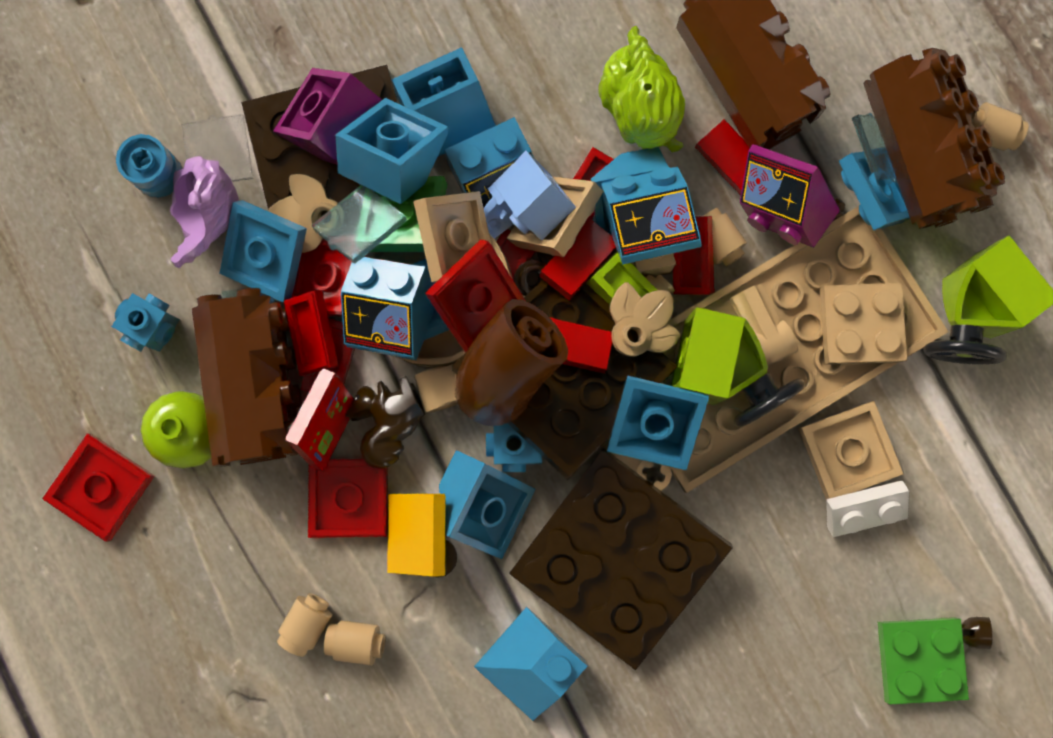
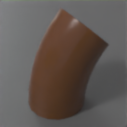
[455,299,568,426]

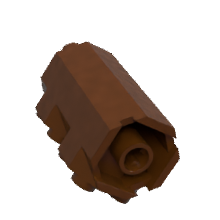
[676,0,831,150]
[863,48,1005,229]
[192,288,302,467]

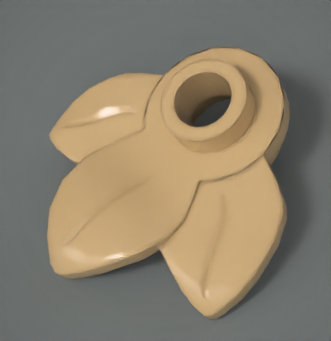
[268,174,345,253]
[610,282,680,357]

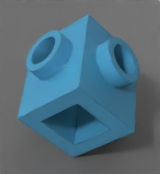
[111,293,180,352]
[486,423,542,472]

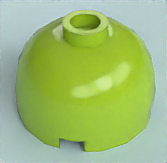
[140,391,212,469]

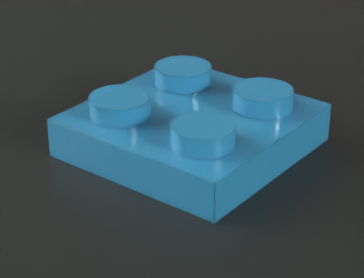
[839,150,910,230]
[219,200,307,302]

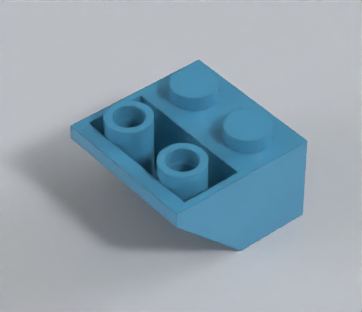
[392,47,496,157]

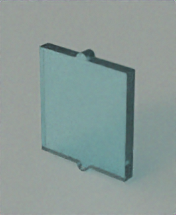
[852,113,897,184]
[311,185,407,264]

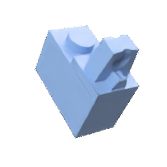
[484,151,576,240]

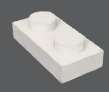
[826,481,909,537]

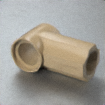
[729,283,798,365]

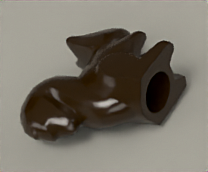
[345,376,426,469]

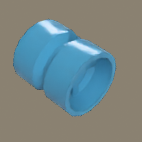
[116,134,182,198]

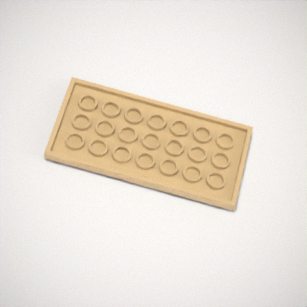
[662,206,949,493]

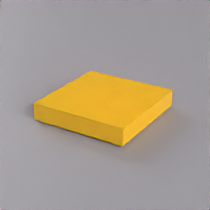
[387,494,446,577]

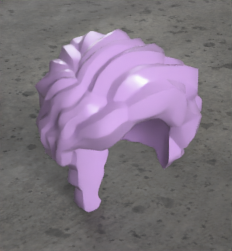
[170,156,239,268]

